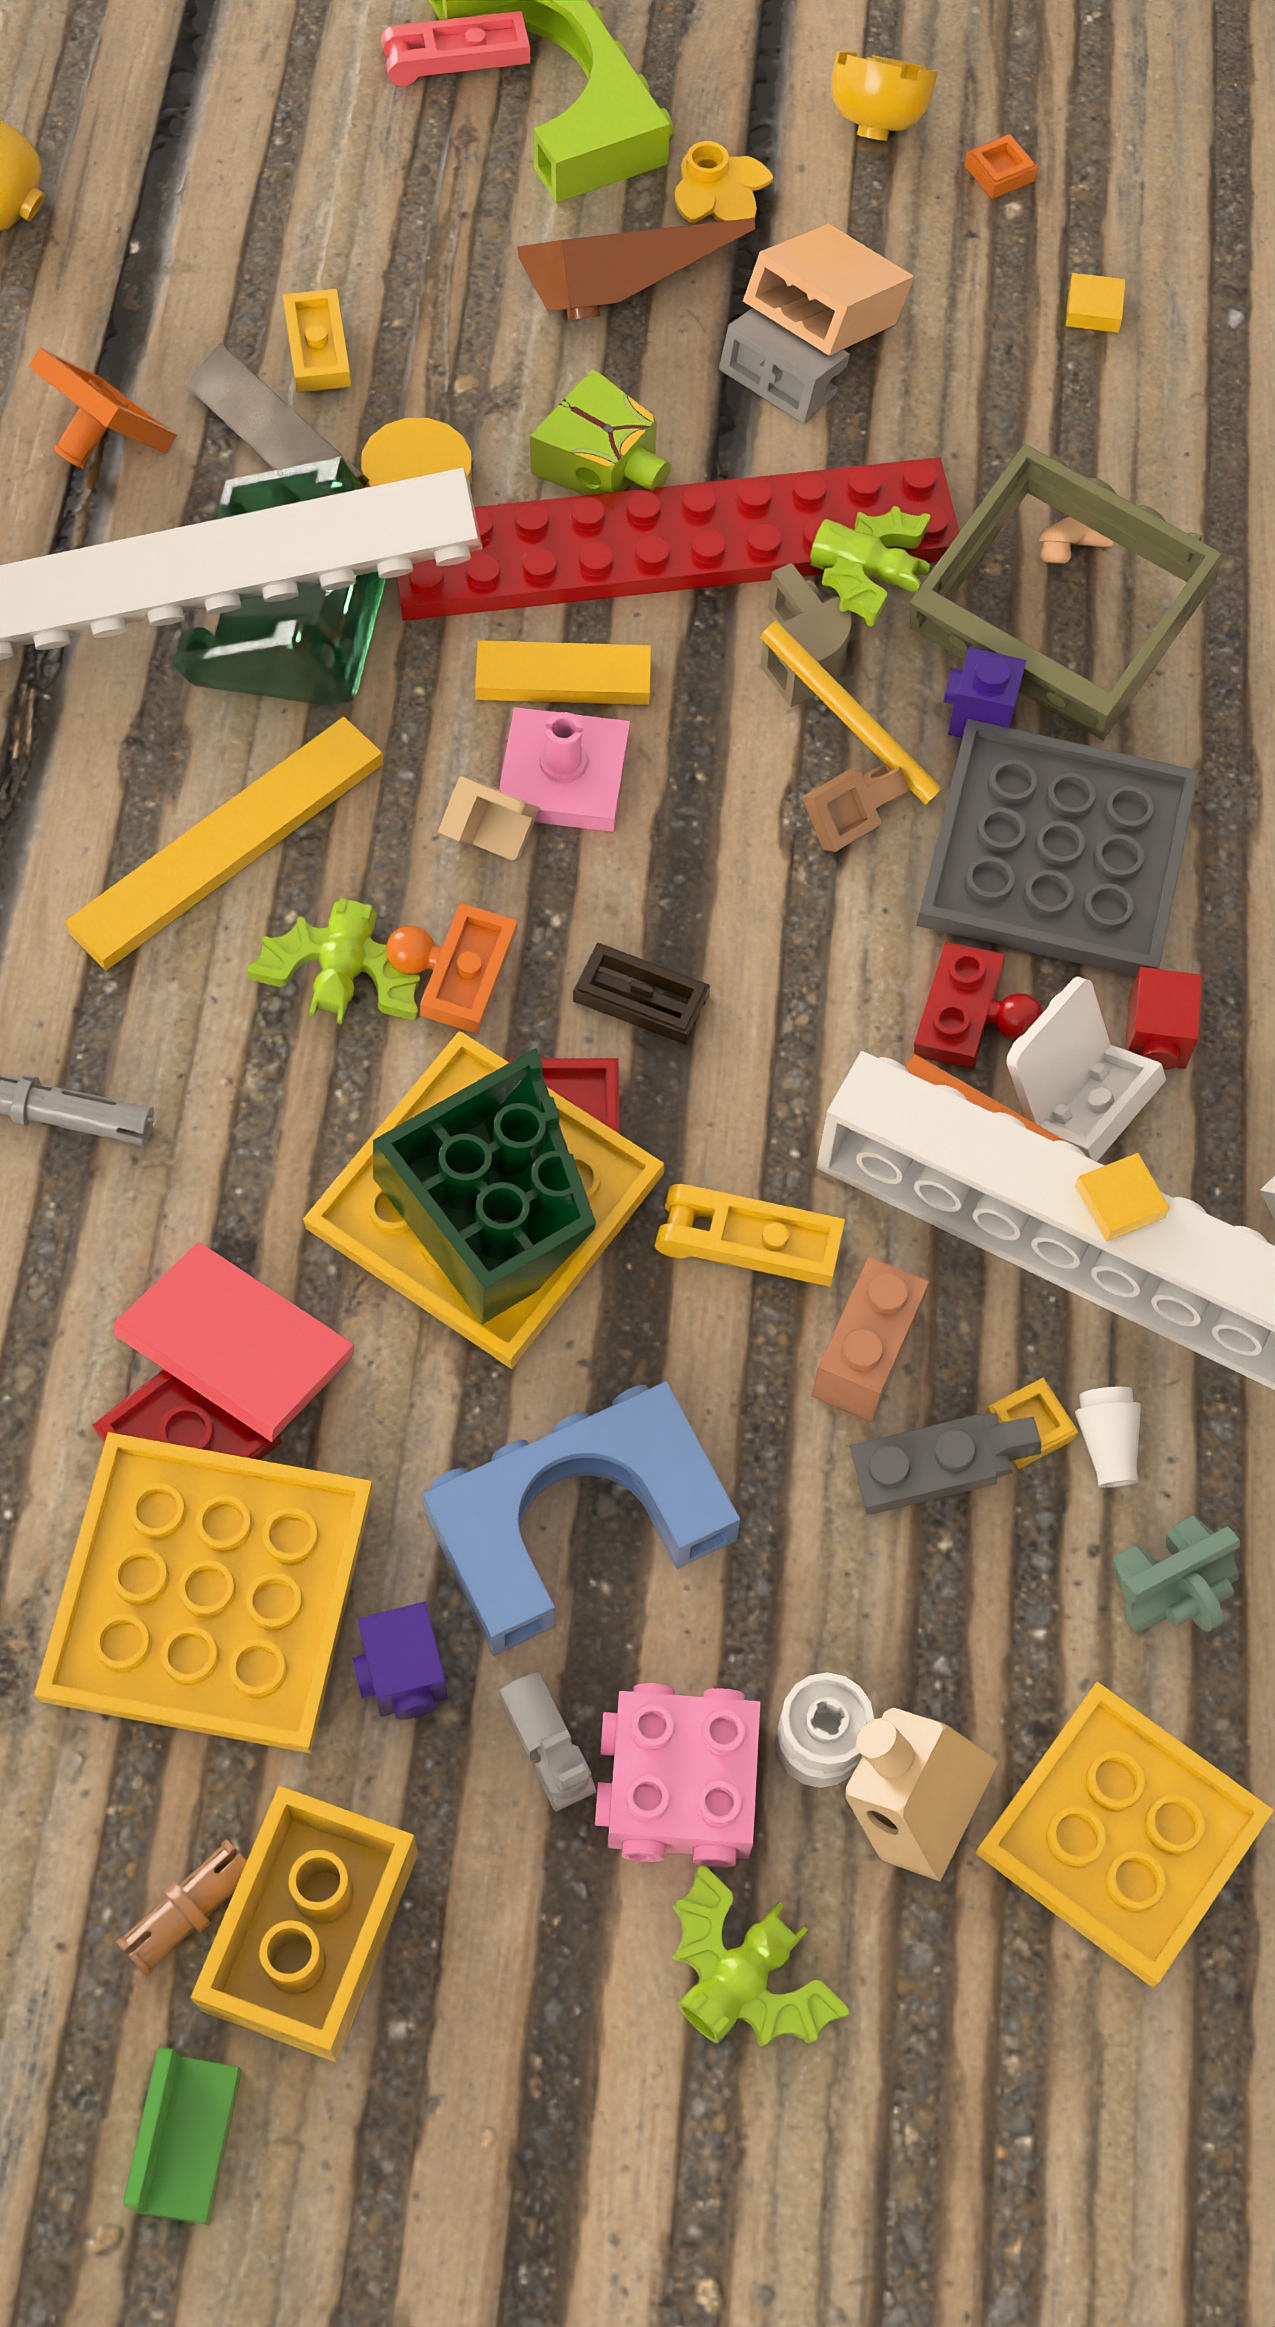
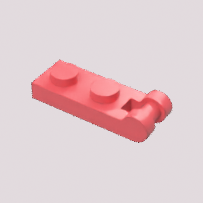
[381,11,530,86]

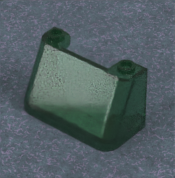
[172,457,386,706]

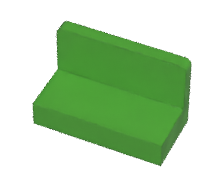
[123,2047,242,2226]

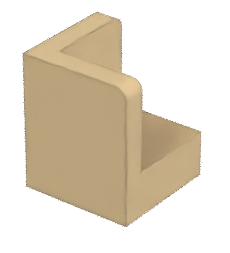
[438,776,540,861]

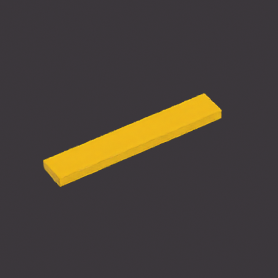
[64,716,384,971]

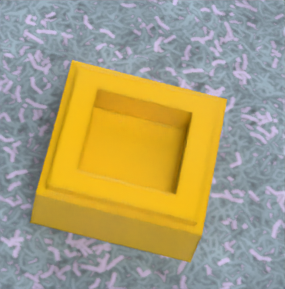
[1065,273,1125,333]
[1075,1153,1170,1242]
[984,1377,1079,1469]

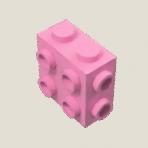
[595,1683,760,1868]

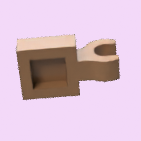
[802,765,909,852]

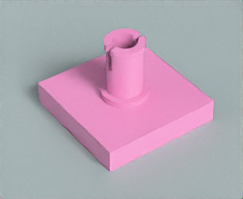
[499,707,630,832]

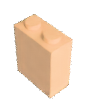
[743,224,914,356]

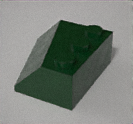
[373,1048,596,1324]

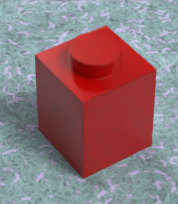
[1125,967,1202,1070]

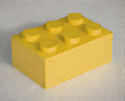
[191,1785,418,2063]

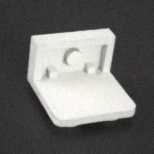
[1007,977,1166,1162]

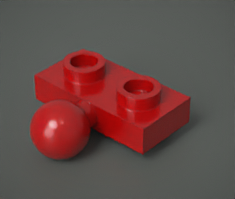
[914,942,1044,1069]

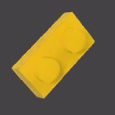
[283,289,351,393]

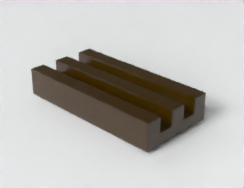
[573,942,710,1045]

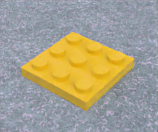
[975,1682,1274,1988]

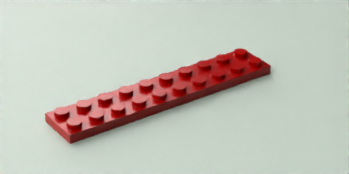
[396,457,960,621]

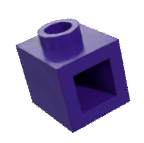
[943,647,1026,738]
[352,1601,448,1720]

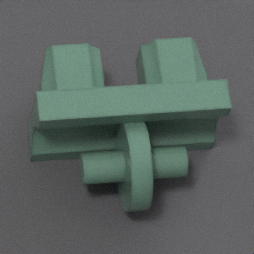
[1113,1515,1240,1634]

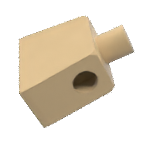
[845,1708,998,1881]

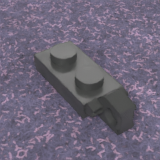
[850,1413,1042,1515]

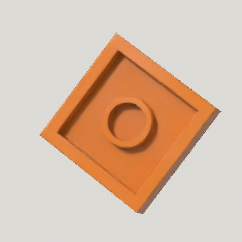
[28,348,177,469]

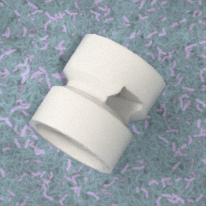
[775,1672,874,1788]

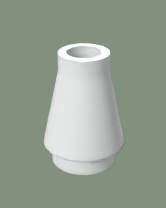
[1075,1386,1141,1488]

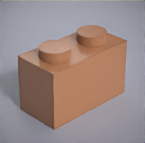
[811,1256,929,1422]

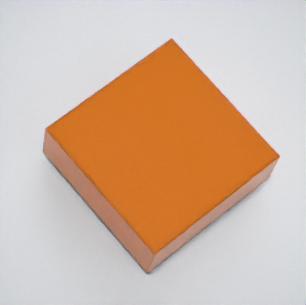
[964,134,1038,199]

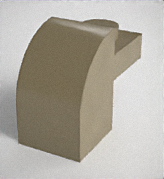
[760,563,851,707]

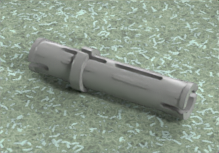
[0,1074,154,1147]

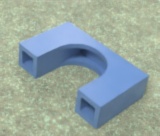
[422,1381,741,1656]

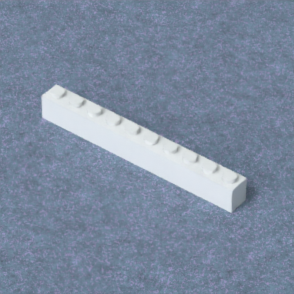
[0,468,483,660]

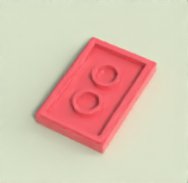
[114,1242,354,1442]

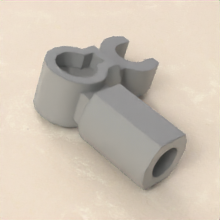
[500,1672,596,1812]

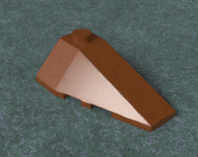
[517,218,755,320]

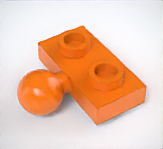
[386,903,518,1034]

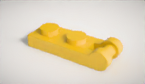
[654,1184,845,1287]

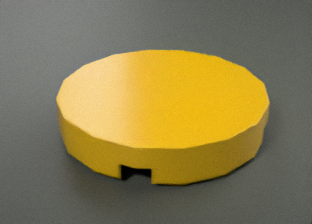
[361,418,472,488]

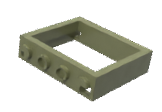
[909,443,1222,741]

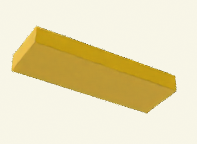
[475,640,651,705]

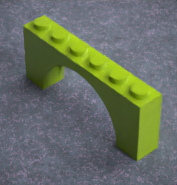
[427,0,674,203]

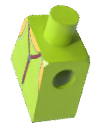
[530,369,671,495]

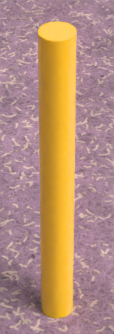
[760,620,942,805]

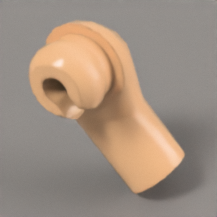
[1039,517,1113,564]

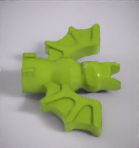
[810,506,931,626]
[247,897,420,1024]
[672,1865,849,2047]

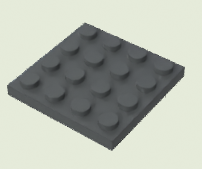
[916,719,1199,976]

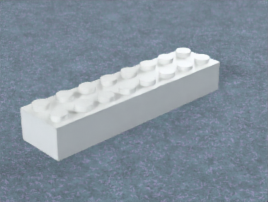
[816,1051,1275,1390]

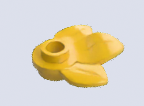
[674,141,773,223]

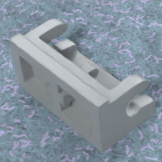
[719,308,850,424]

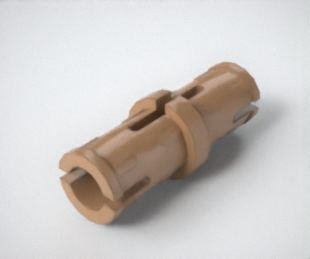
[115,1839,247,1977]

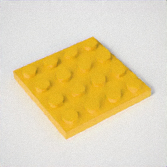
[303,1030,664,1369]
[34,1432,374,1754]

